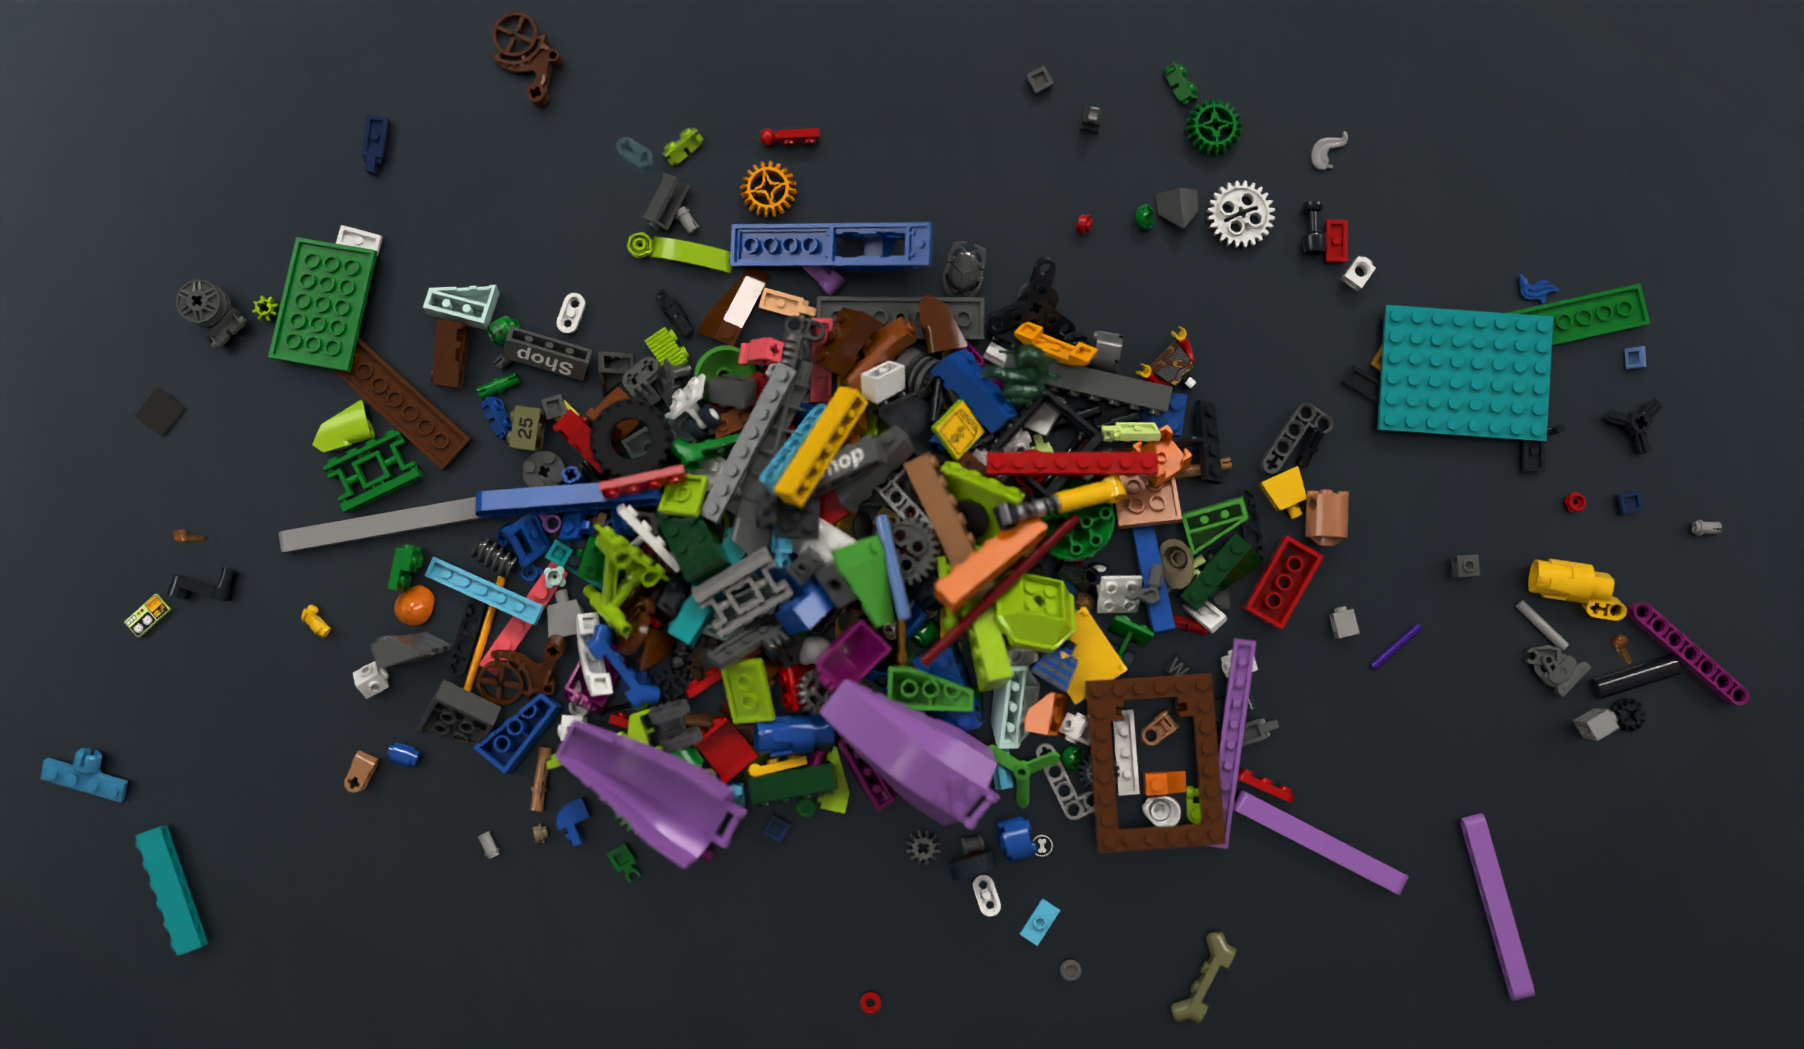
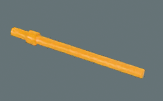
[463,575,506,692]

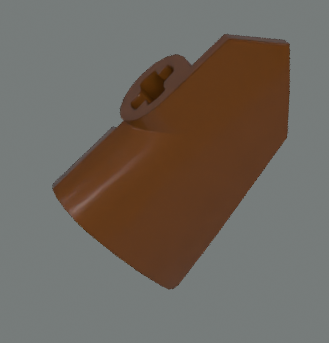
[918,294,968,355]

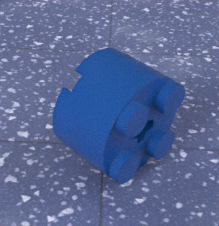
[995,816,1037,864]

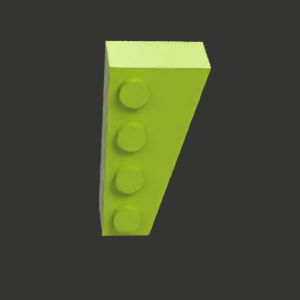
[961,598,1013,693]

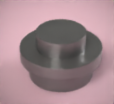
[1060,959,1081,981]

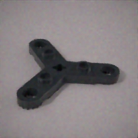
[985,256,1075,339]

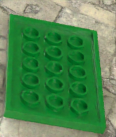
[268,237,378,373]

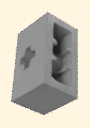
[1573,708,1619,741]

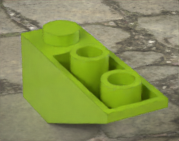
[817,745,850,814]

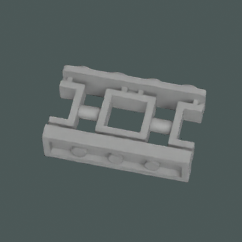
[692,546,793,637]

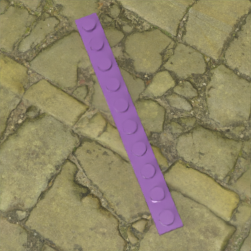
[1207,638,1256,849]

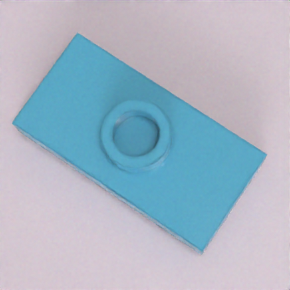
[1019,898,1060,946]

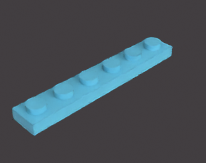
[425,557,545,625]

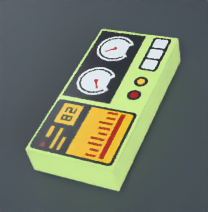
[124,594,172,638]

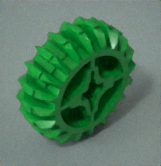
[1186,99,1243,155]

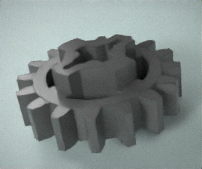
[795,669,835,716]

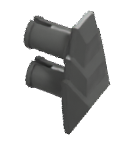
[654,359,691,409]

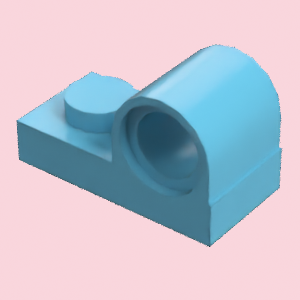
[723,780,745,807]

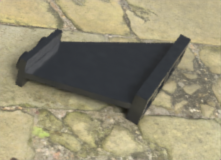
[872,391,1001,464]

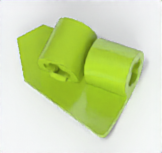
[312,400,374,453]

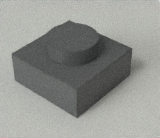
[1026,65,1054,95]
[541,394,567,421]

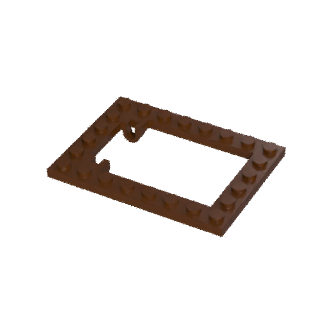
[1085,673,1226,853]

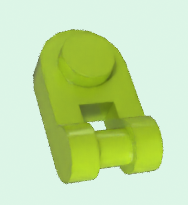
[1186,786,1201,824]

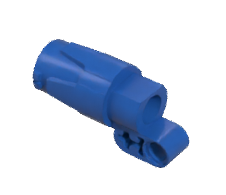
[753,709,835,757]

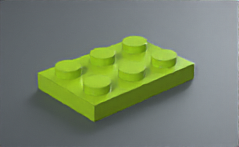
[721,658,776,724]

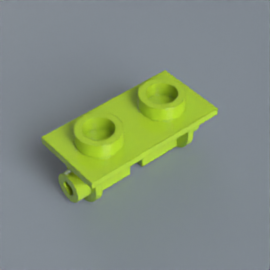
[662,128,704,166]

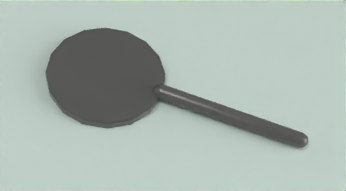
[852,511,872,541]

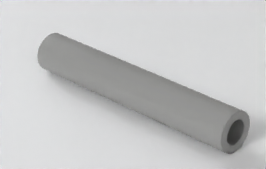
[1516,600,1569,651]

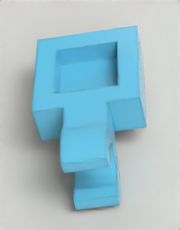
[771,531,793,569]

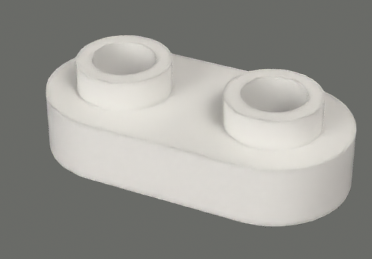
[557,293,586,334]
[973,874,1001,916]

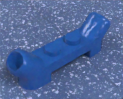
[584,624,660,710]

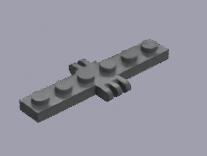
[707,611,788,671]

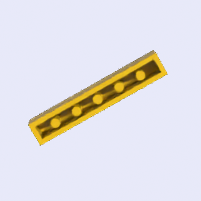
[773,386,869,507]

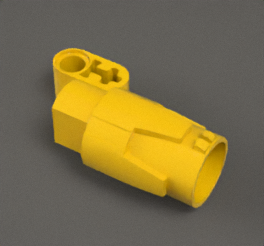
[1528,558,1627,621]

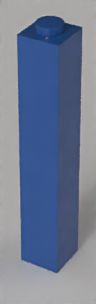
[1130,525,1175,635]

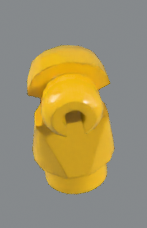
[301,604,331,638]

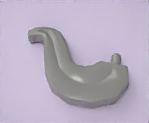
[1311,132,1348,171]

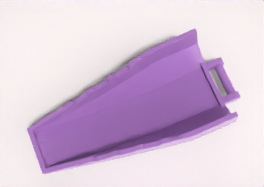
[819,678,1000,830]
[554,720,747,869]

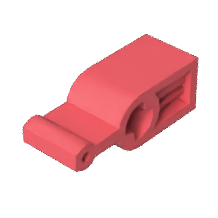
[738,337,784,366]

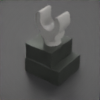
[1080,106,1103,133]

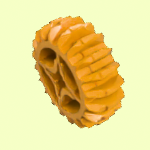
[740,161,797,218]

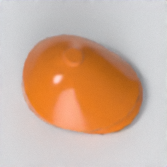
[394,585,435,626]

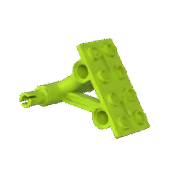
[583,523,670,636]

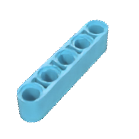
[760,404,826,496]

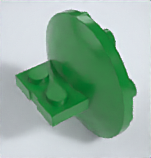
[1037,478,1115,561]

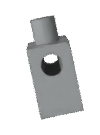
[547,589,584,637]

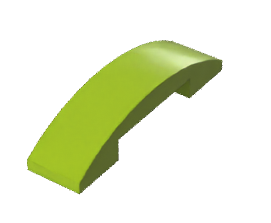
[649,237,732,274]

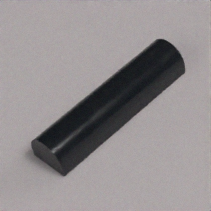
[1591,654,1681,699]

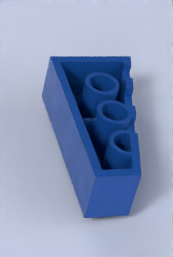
[930,349,1018,433]
[473,693,564,774]

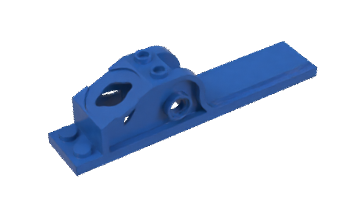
[730,222,933,272]

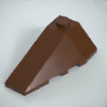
[697,267,770,347]

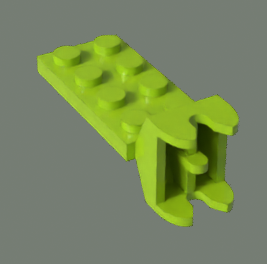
[546,708,664,770]

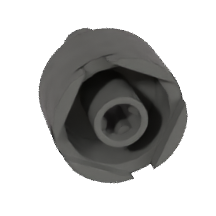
[1088,330,1124,374]
[523,451,568,487]

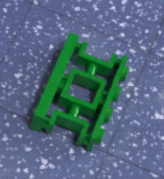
[323,429,424,513]

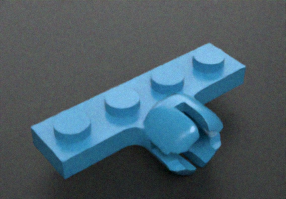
[40,748,128,803]

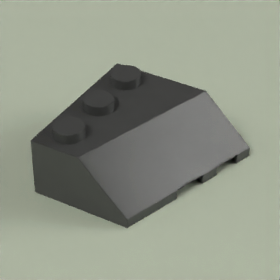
[370,632,453,669]
[415,680,501,747]

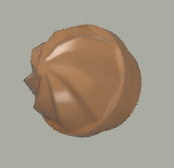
[1074,592,1094,611]

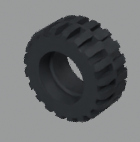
[589,399,672,478]

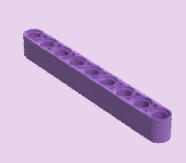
[1233,790,1409,895]
[1460,813,1535,1001]

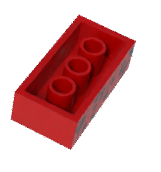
[1242,535,1324,630]

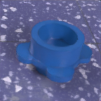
[518,562,543,586]

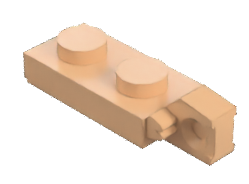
[758,288,817,318]

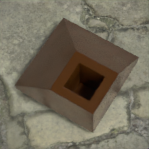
[637,628,677,671]

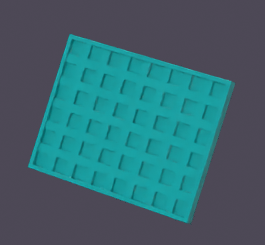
[1377,305,1553,442]

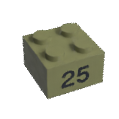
[507,405,547,453]

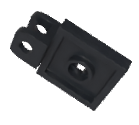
[755,496,820,540]

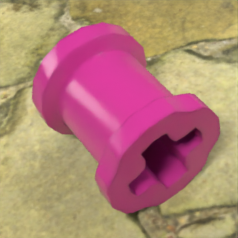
[805,749,828,767]

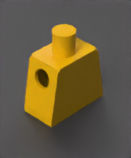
[1258,466,1307,519]

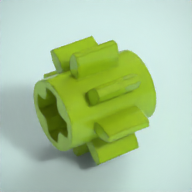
[252,296,280,322]

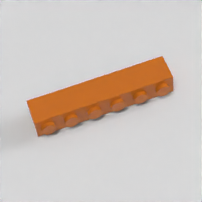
[934,516,1048,613]

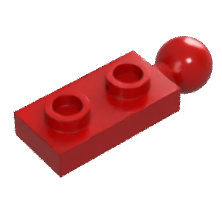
[759,128,820,146]

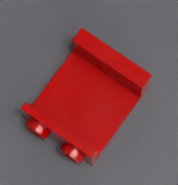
[778,663,829,711]
[693,717,759,784]

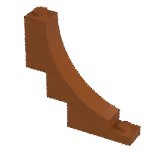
[829,316,917,445]

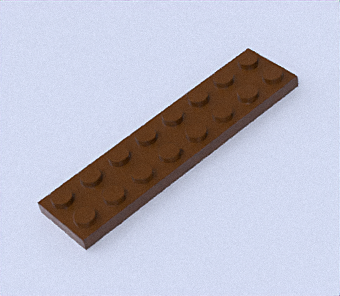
[331,337,472,470]

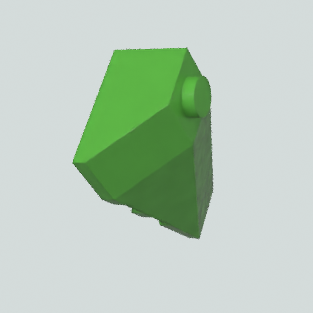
[831,535,894,628]
[887,666,974,712]

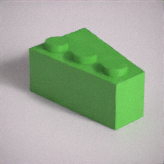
[1181,496,1249,555]

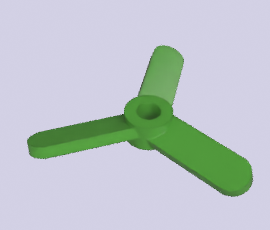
[988,744,1060,809]

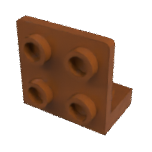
[586,387,641,445]

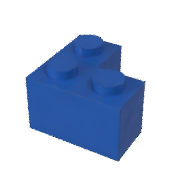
[774,584,835,635]

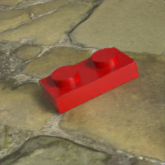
[1325,220,1348,263]

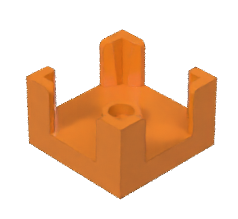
[1132,425,1192,488]

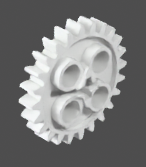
[1207,180,1275,248]

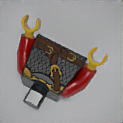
[1136,326,1197,391]

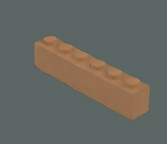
[903,452,977,568]

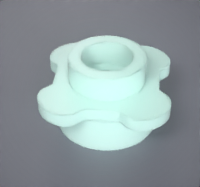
[544,566,566,588]

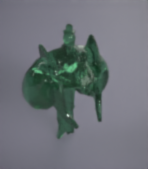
[979,344,1061,405]

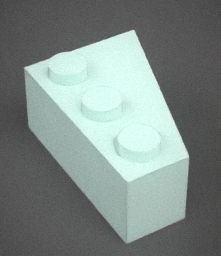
[423,285,500,331]

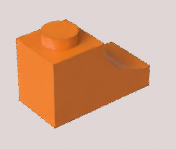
[1142,771,1187,796]

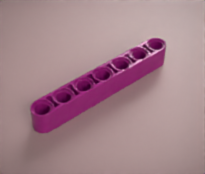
[1627,602,1750,705]

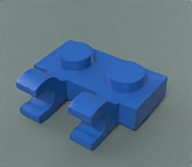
[559,510,599,542]

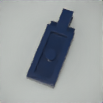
[361,115,390,175]

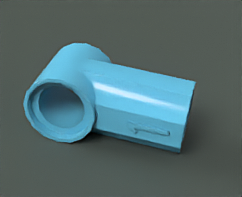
[993,749,1013,790]

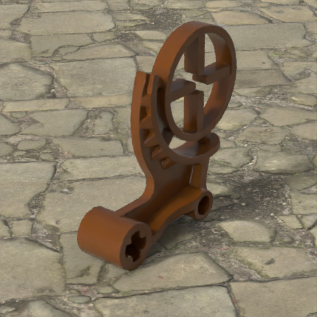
[491,12,564,108]
[618,578,661,656]
[477,634,566,705]

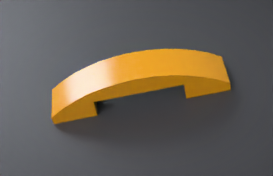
[1014,321,1098,365]

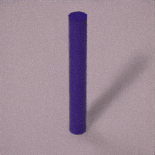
[1370,623,1422,670]

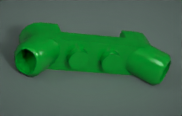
[670,433,741,471]

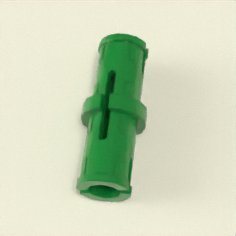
[476,372,521,400]

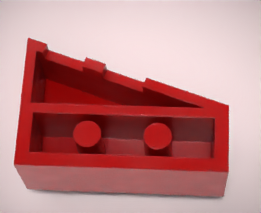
[553,409,621,478]

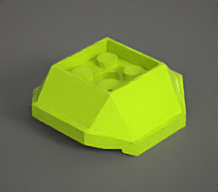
[994,570,1076,654]

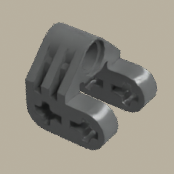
[622,357,662,405]
[649,699,703,752]

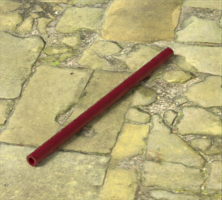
[919,513,1081,667]

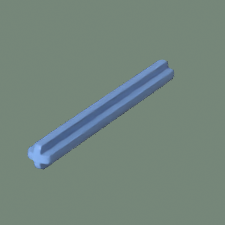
[875,515,911,620]

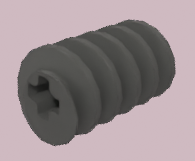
[470,537,518,578]

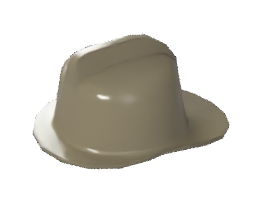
[1159,539,1194,589]

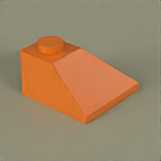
[1023,692,1069,736]

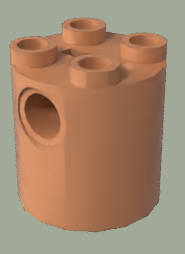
[1305,490,1349,547]

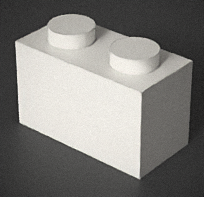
[861,360,905,403]

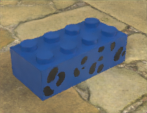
[912,642,985,732]

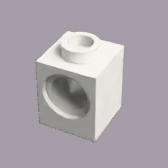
[1340,256,1376,291]

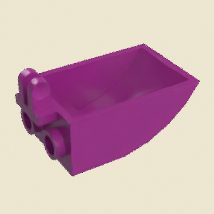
[815,619,892,693]
[564,643,629,714]

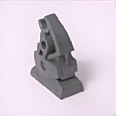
[1525,645,1592,698]

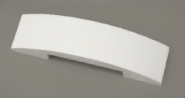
[576,612,613,697]

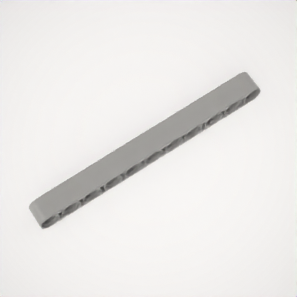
[278,497,483,553]

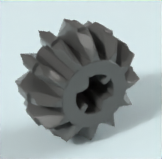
[906,830,941,865]

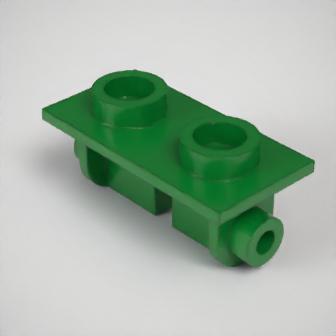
[1164,61,1198,106]

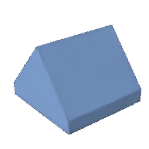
[1624,346,1646,370]

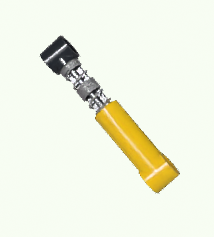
[992,475,1127,531]

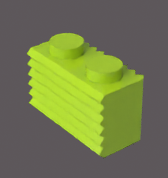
[644,327,690,366]

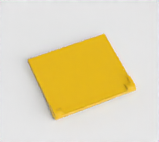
[1040,606,1128,705]

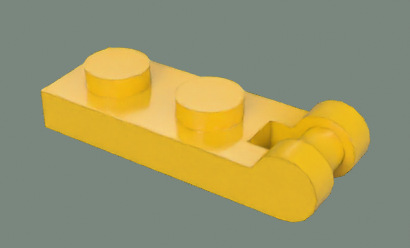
[746,755,808,776]

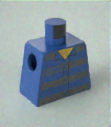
[1030,639,1078,692]

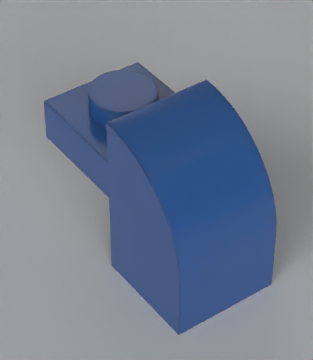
[556,796,593,847]

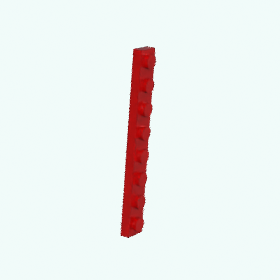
[986,452,1158,475]

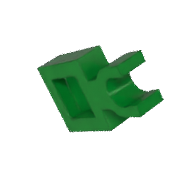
[607,842,642,883]

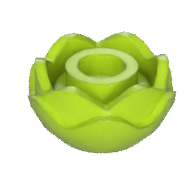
[627,232,653,258]

